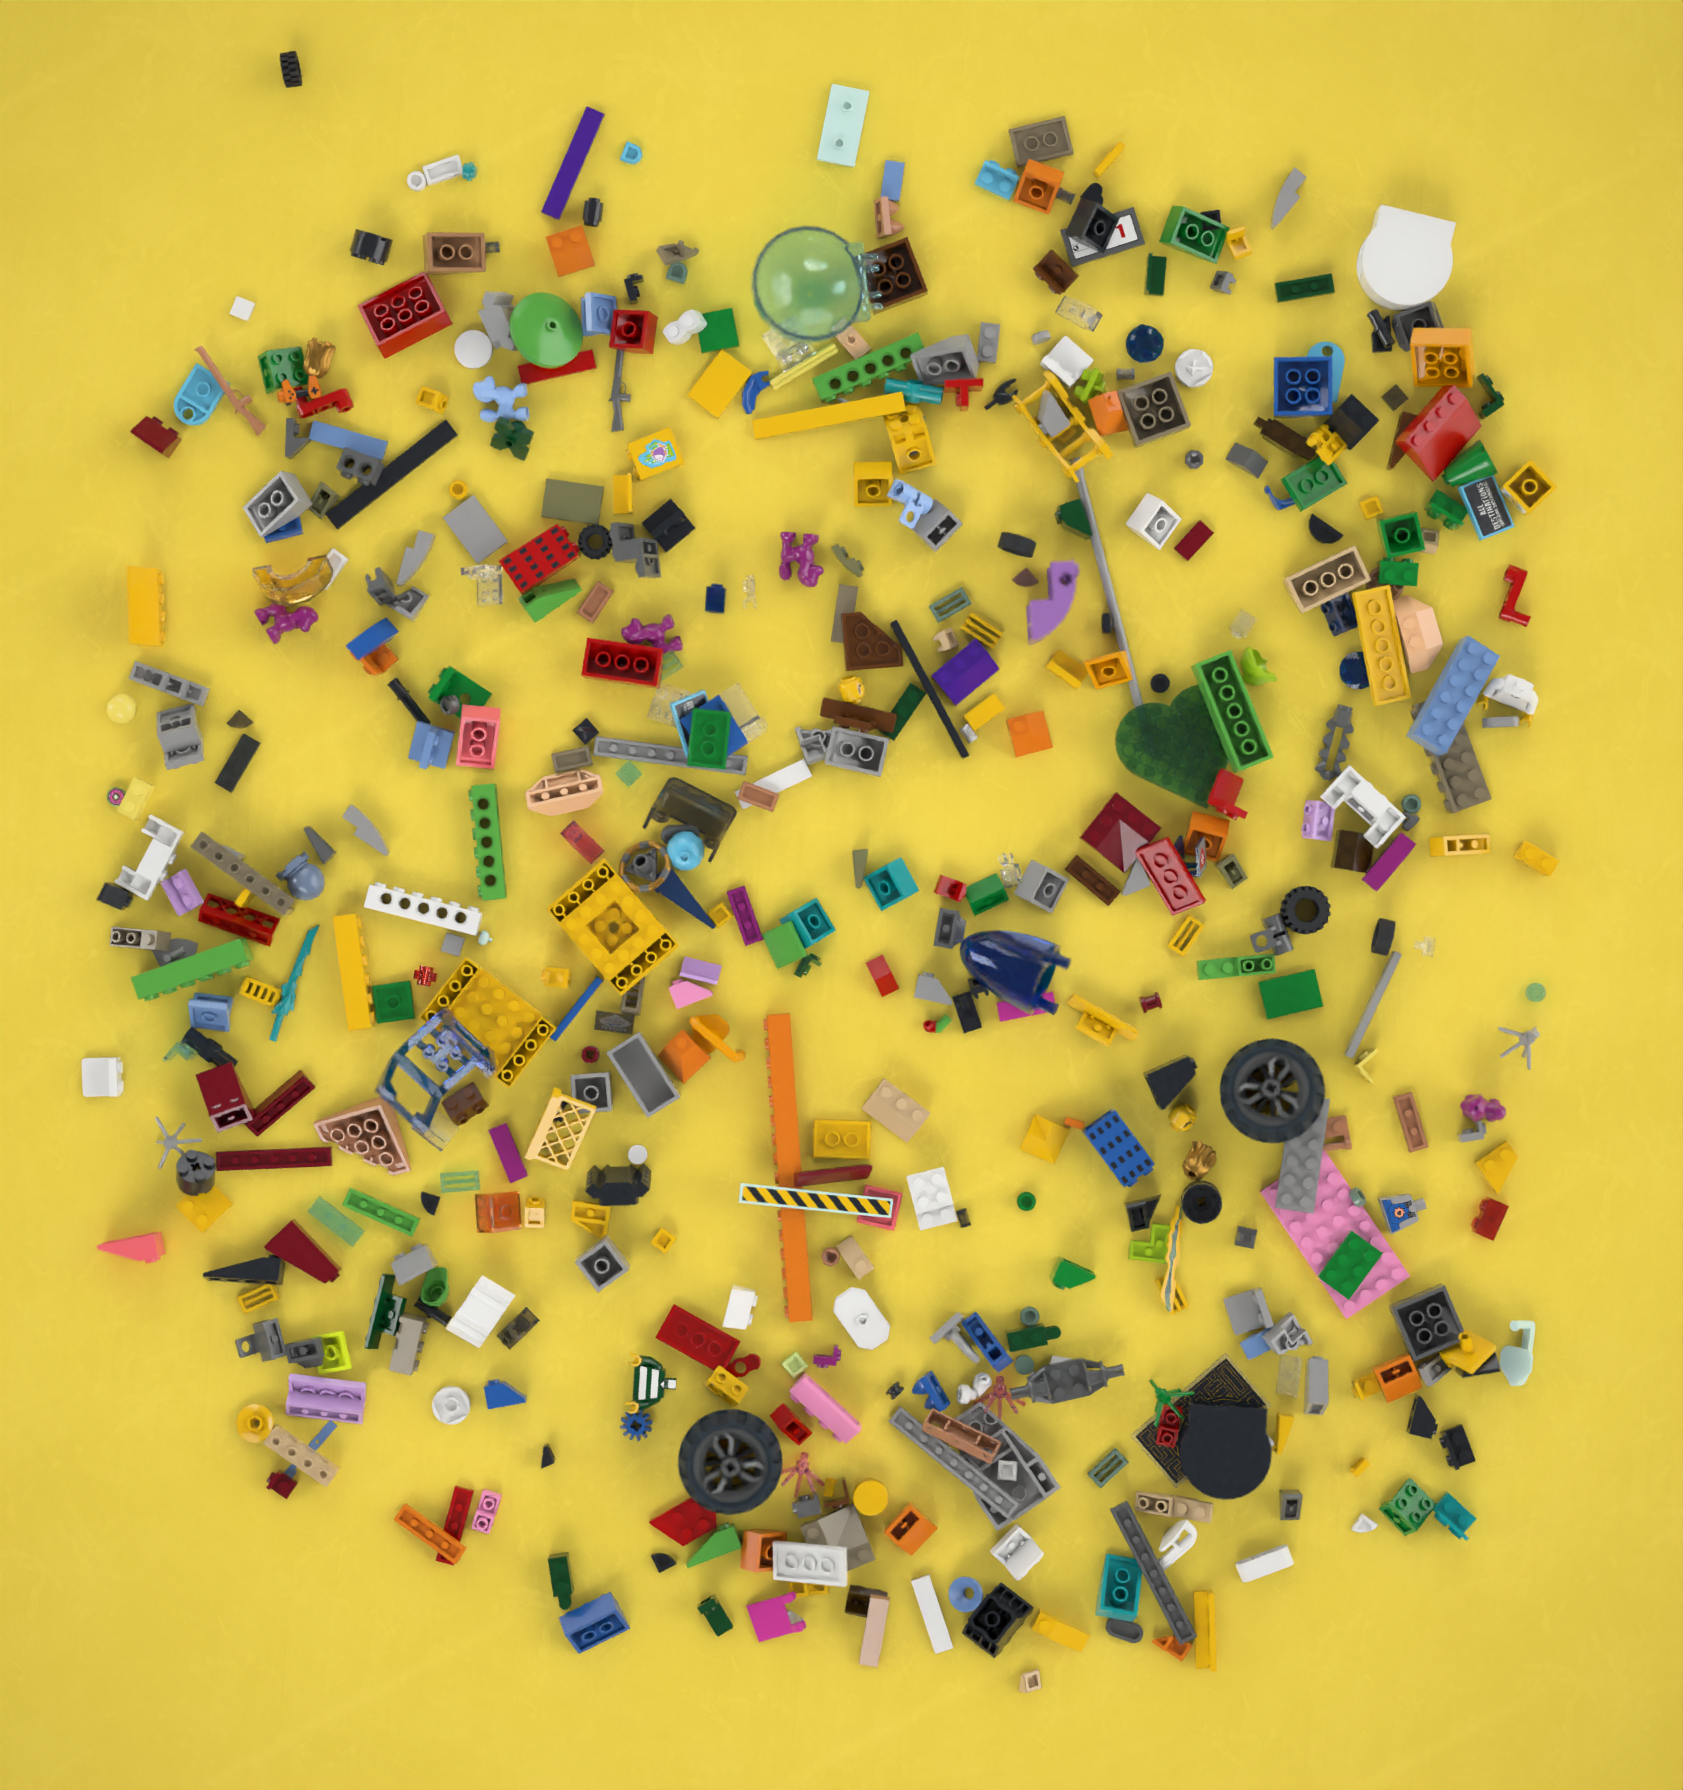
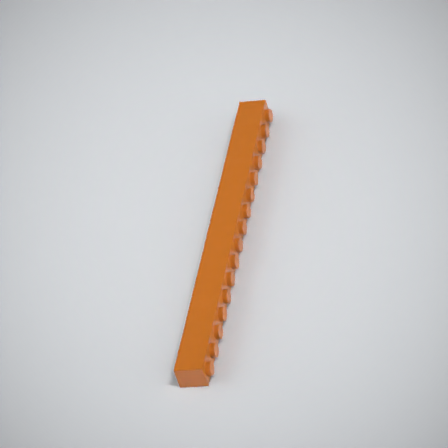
[763,1013,812,1322]

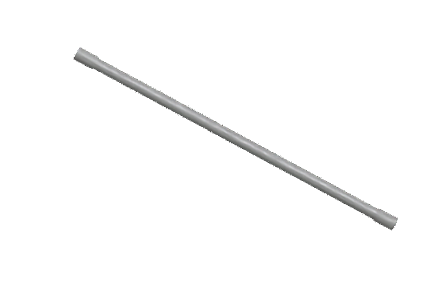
[1069,457,1157,757]

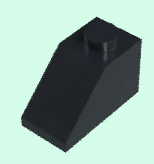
[96,882,133,910]
[1406,1394,1438,1439]

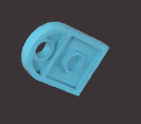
[1306,342,1345,403]
[174,363,230,426]

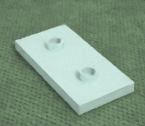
[817,84,869,168]

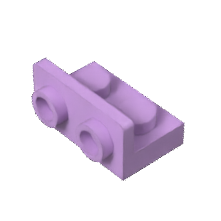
[1301,800,1335,841]
[161,869,204,916]

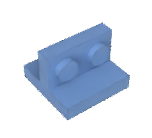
[581,292,617,337]
[408,721,455,769]
[188,992,233,1032]

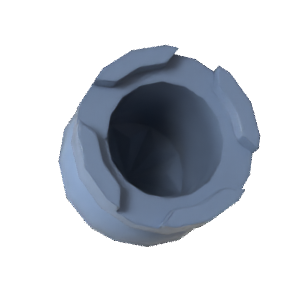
[276,851,325,901]

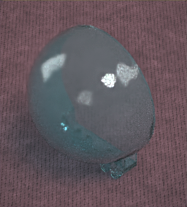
[751,226,883,344]

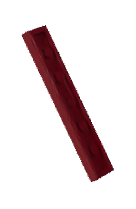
[216,1147,332,1171]

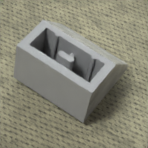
[910,499,963,553]

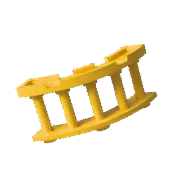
[1012,369,1113,483]

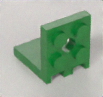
[428,666,492,718]

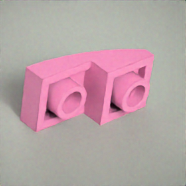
[471,1489,502,1534]

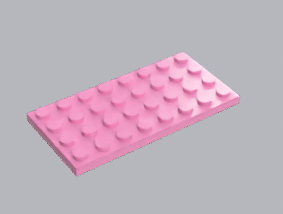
[1260,1151,1410,1319]

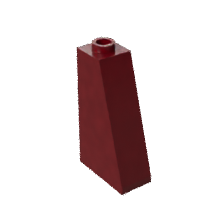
[264,1219,341,1284]

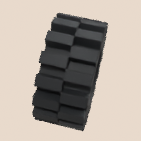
[280,51,302,88]
[578,524,613,560]

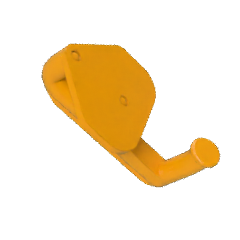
[689,1014,745,1063]

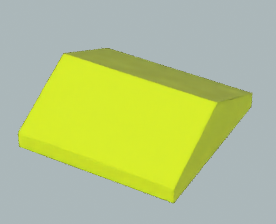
[310,1331,352,1374]

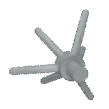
[1498,1027,1540,1070]
[155,1117,202,1169]

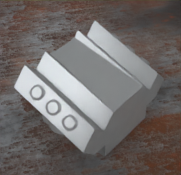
[478,291,518,351]

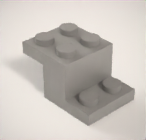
[156,703,204,770]

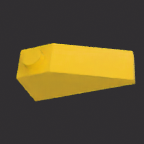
[1429,834,1491,857]
[1030,1608,1090,1652]

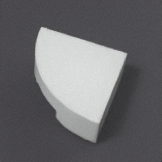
[1351,1513,1378,1533]

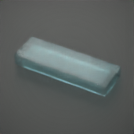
[307,1196,365,1247]

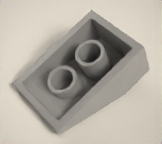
[910,334,979,386]
[243,471,313,538]
[824,726,889,777]

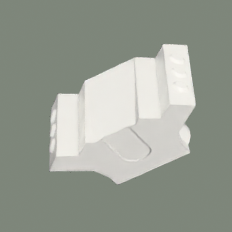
[446,1275,515,1348]

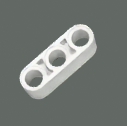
[1235,1545,1294,1583]

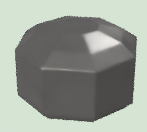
[1185,450,1203,469]

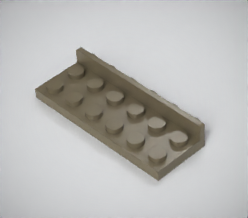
[1410,701,1492,814]
[190,832,295,916]

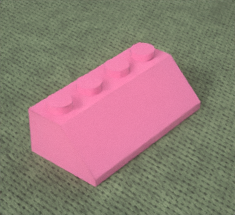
[789,1373,862,1443]

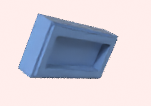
[881,160,905,202]

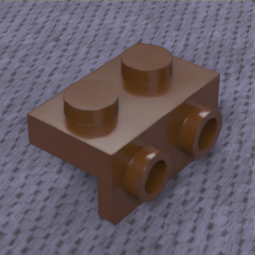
[1033,250,1079,295]
[441,1082,489,1126]

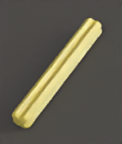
[770,343,838,390]

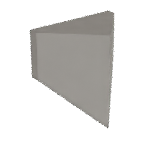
[385,586,429,622]

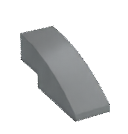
[1270,168,1307,230]
[396,530,435,586]
[342,804,390,856]

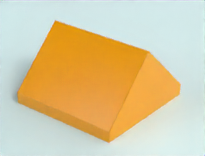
[1084,651,1133,689]

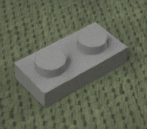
[977,322,1000,364]

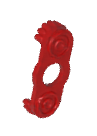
[725,1353,761,1378]

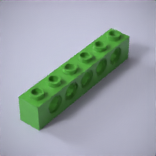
[812,332,925,403]
[469,783,507,901]

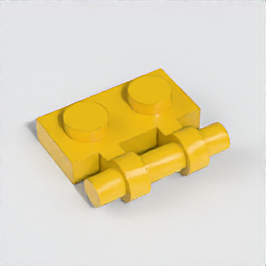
[1307,424,1348,466]

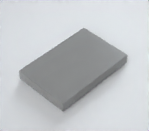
[443,495,509,564]

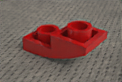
[1156,1404,1183,1448]

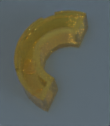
[252,555,333,606]

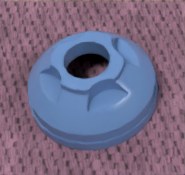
[948,1576,983,1612]

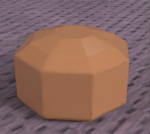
[821,1247,840,1266]

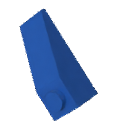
[961,1312,1013,1373]

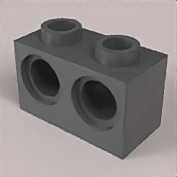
[336,447,384,486]

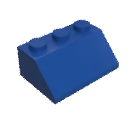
[559,1592,630,1654]

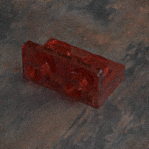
[1471,1196,1509,1241]

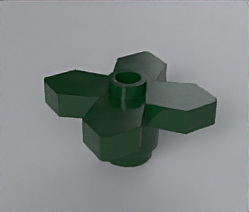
[490,417,534,461]

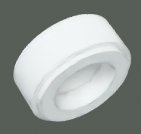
[407,171,427,192]
[628,1145,648,1164]

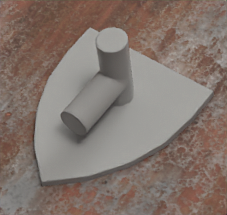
[152,938,198,967]

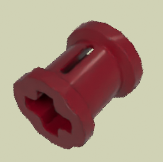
[1139,992,1163,1013]
[581,1046,600,1063]

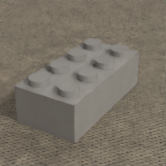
[607,1032,681,1118]

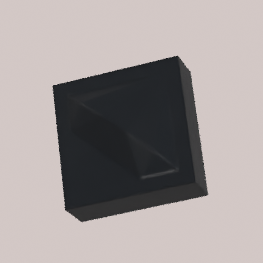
[1101,613,1114,634]
[572,718,600,745]

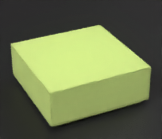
[781,1351,808,1379]

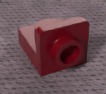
[266,1470,299,1499]

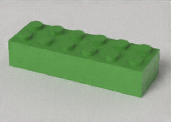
[1191,650,1274,773]
[131,938,254,1001]

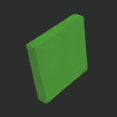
[762,921,807,969]

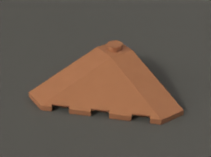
[313,1095,412,1176]

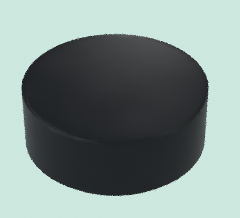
[1150,674,1170,693]

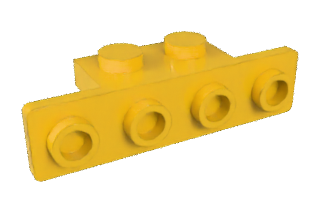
[1067,994,1139,1047]

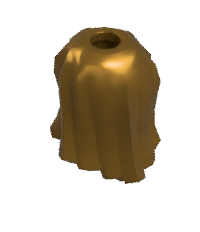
[303,337,336,379]
[1182,1141,1217,1181]

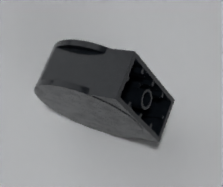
[1178,1400,1272,1500]

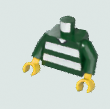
[625,1353,677,1413]

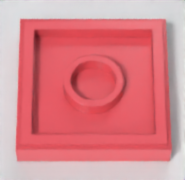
[857,1184,903,1231]

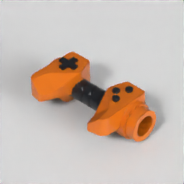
[277,376,321,406]

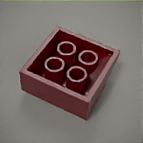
[1079,792,1161,873]

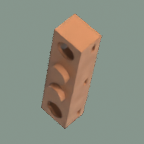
[922,1408,1001,1464]

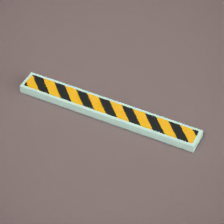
[738,1183,893,1218]

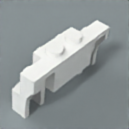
[1320,765,1406,848]
[114,814,185,900]

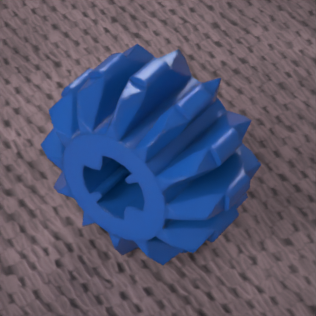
[620,1409,653,1441]

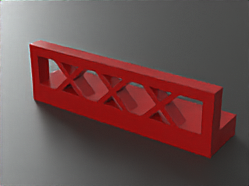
[198,893,280,947]

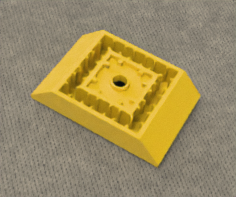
[546,859,679,996]

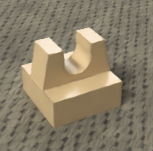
[933,628,959,652]

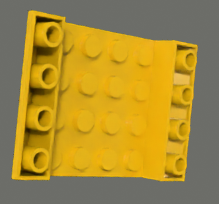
[418,957,557,1089]

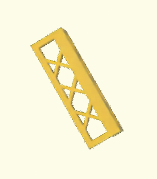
[1193,1590,1217,1672]

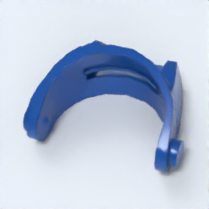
[1264,485,1295,510]

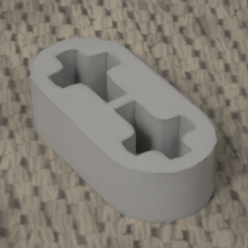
[1482,716,1519,728]

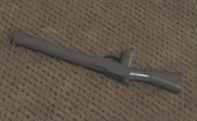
[608,350,631,432]

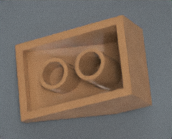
[423,232,486,275]

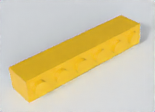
[333,913,376,1031]

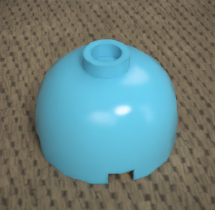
[667,831,705,871]

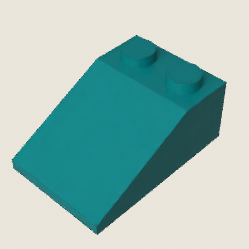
[1095,1553,1142,1622]

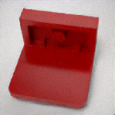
[1207,768,1248,820]

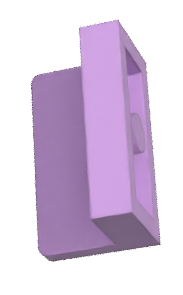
[679,957,722,985]

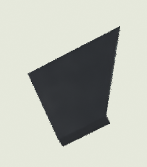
[1124,1194,1161,1232]

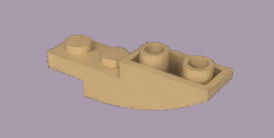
[1134,1491,1214,1523]

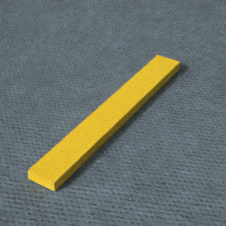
[752,392,906,440]

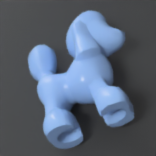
[473,376,529,423]

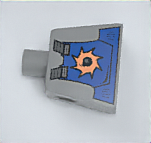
[1378,1193,1427,1234]

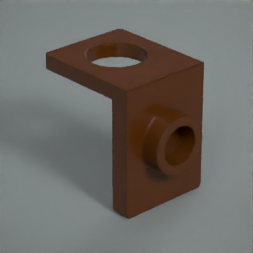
[823,1477,850,1509]

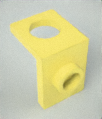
[1354,1048,1379,1083]

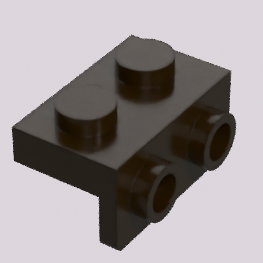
[844,1584,888,1618]

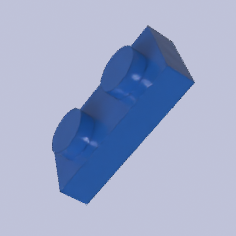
[264,516,304,543]

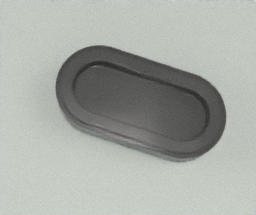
[661,824,700,844]
[1105,1618,1143,1643]

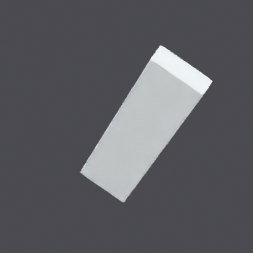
[735,759,812,809]
[911,1574,953,1654]

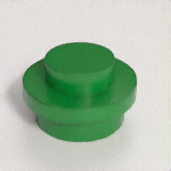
[1017,1192,1036,1211]

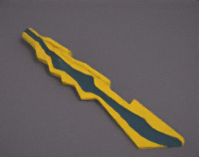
[1159,1206,1183,1312]

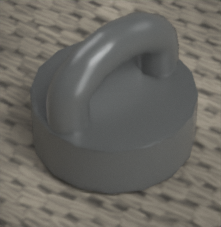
[440,695,460,715]
[1402,812,1420,832]

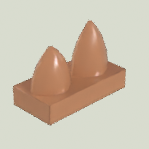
[873,196,905,239]

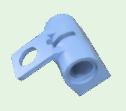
[887,479,933,529]

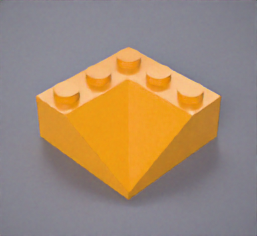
[1410,328,1475,388]

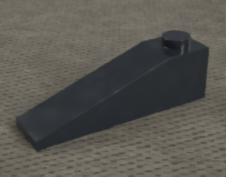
[203,1255,285,1285]

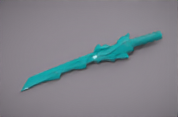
[269,925,319,1042]

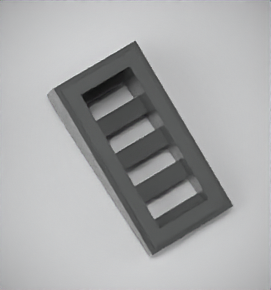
[304,826,336,864]

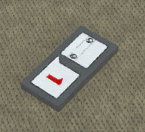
[1060,207,1145,268]

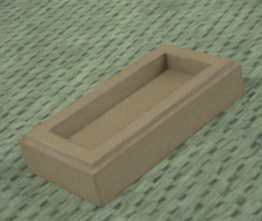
[551,746,593,773]

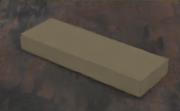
[831,584,858,643]

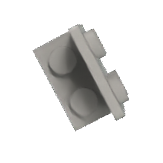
[1223,1287,1274,1335]

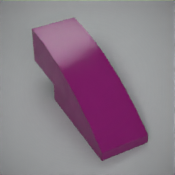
[1361,832,1416,892]

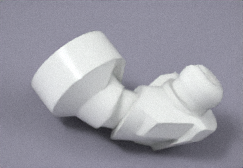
[957,1373,992,1404]

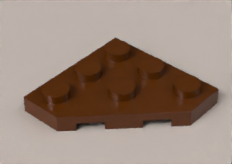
[841,612,903,671]

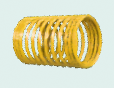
[823,1478,837,1497]

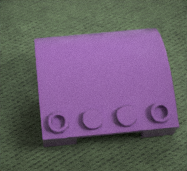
[1026,560,1079,645]

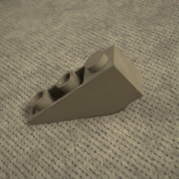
[109,927,172,952]

